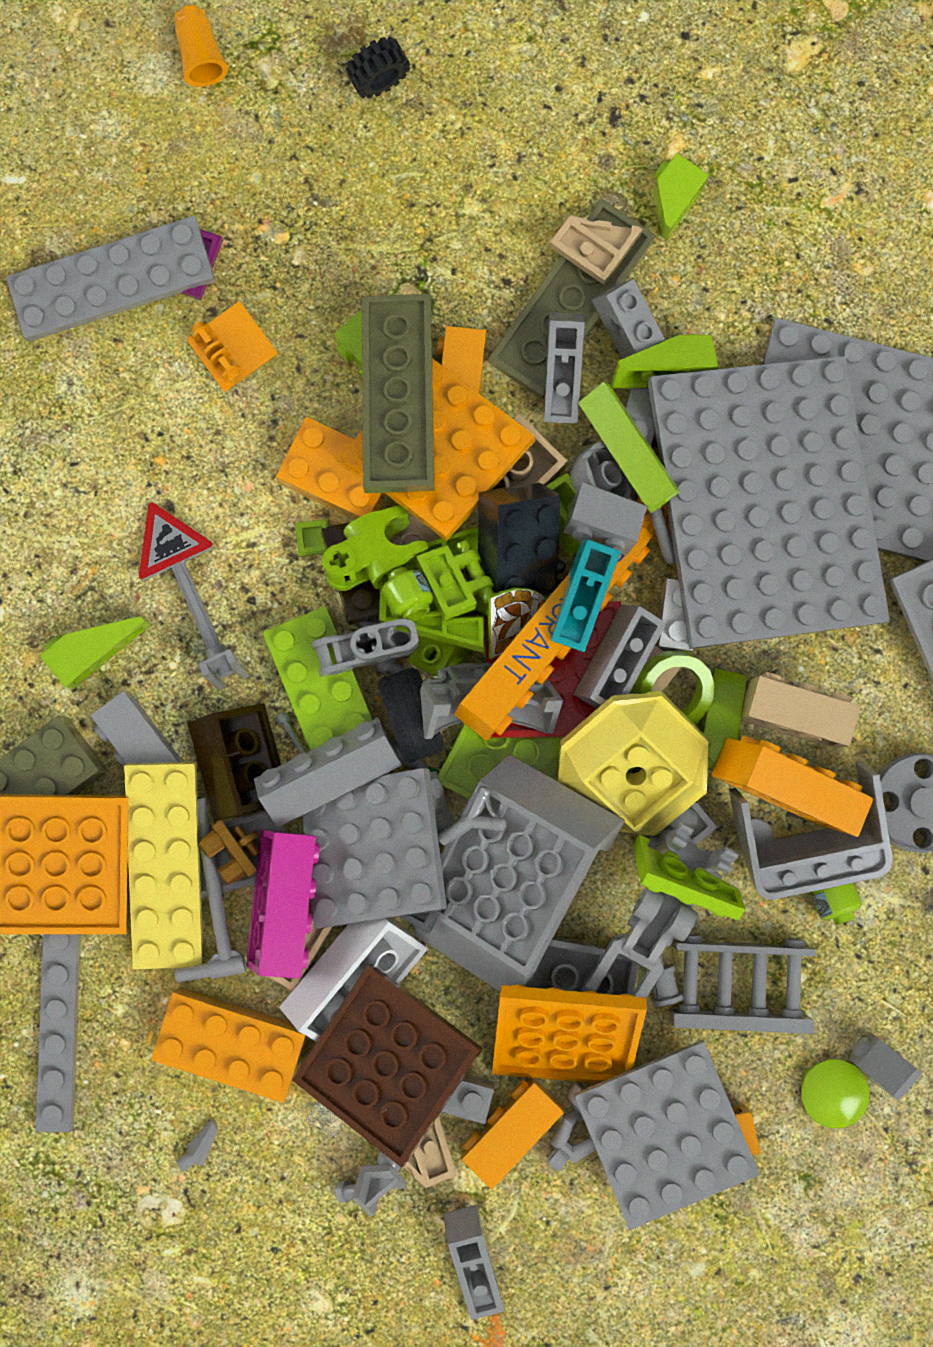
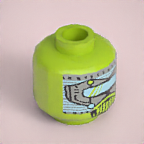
[382,567,433,621]
[810,883,862,925]

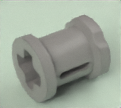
[645,964,684,1007]

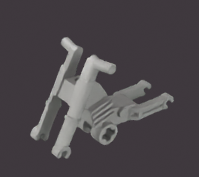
[579,822,739,998]

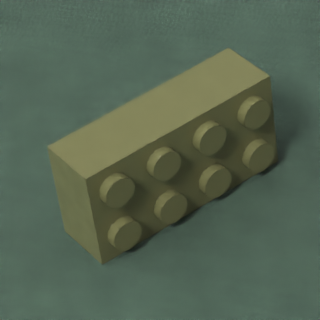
[0,715,108,795]

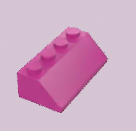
[246,829,320,978]

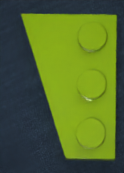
[633,834,746,921]

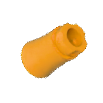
[174,5,229,87]

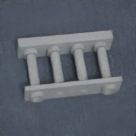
[669,934,816,1034]

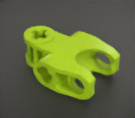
[322,506,429,591]

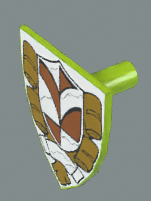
[477,588,547,659]

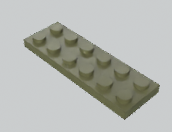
[488,199,656,399]
[362,294,435,493]

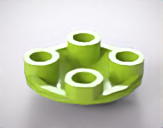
[801,1059,869,1128]

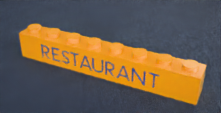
[453,526,654,741]

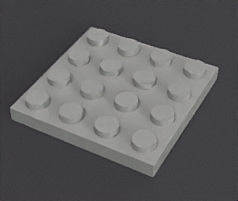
[302,768,447,929]
[574,1040,760,1230]

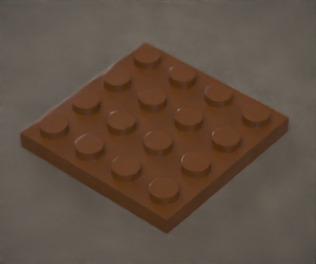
[292,964,483,1168]

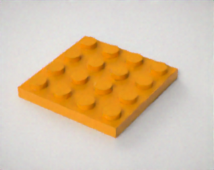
[341,358,535,541]
[0,794,129,934]
[492,984,647,1084]

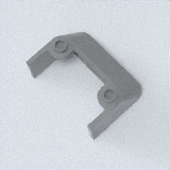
[729,761,893,900]

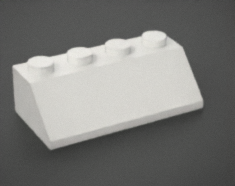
[279,918,428,1041]

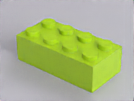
[262,606,374,751]

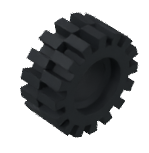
[346,37,410,99]

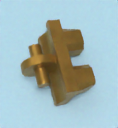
[198,820,260,885]

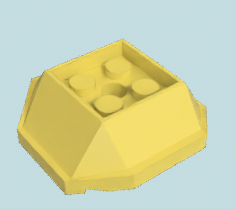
[557,691,708,836]

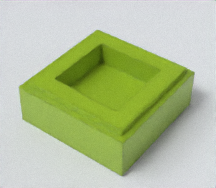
[295,518,329,557]

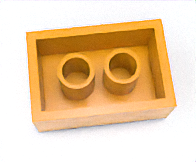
[276,417,387,520]

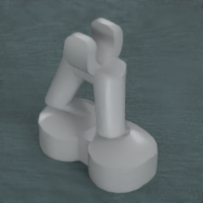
[548,1081,596,1171]

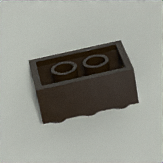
[187,703,281,822]

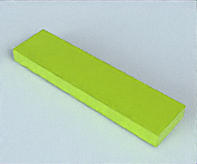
[578,381,680,513]

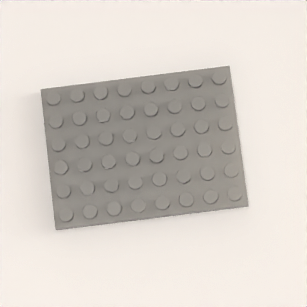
[762,318,933,563]
[647,356,890,649]

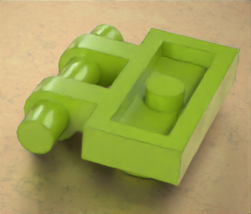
[415,540,495,621]

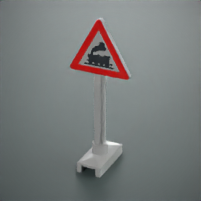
[139,502,250,691]

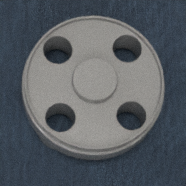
[878,753,933,853]

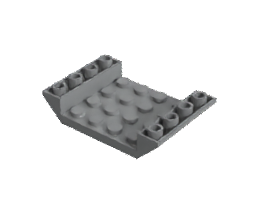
[415,754,625,991]

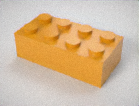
[711,736,874,837]
[151,987,307,1103]

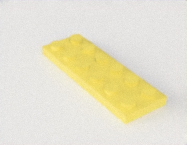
[124,762,204,969]

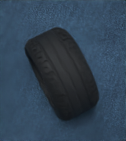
[377,668,445,763]

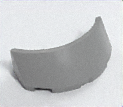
[420,663,563,739]

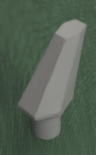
[176,1118,218,1172]

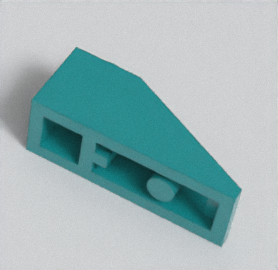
[550,538,621,652]

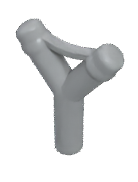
[438,786,507,846]

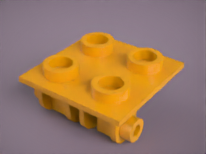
[186,301,278,392]

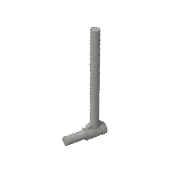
[175,798,247,983]

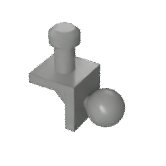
[335,1152,407,1216]

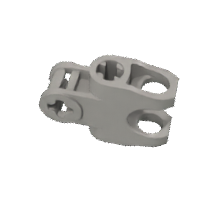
[311,619,419,677]

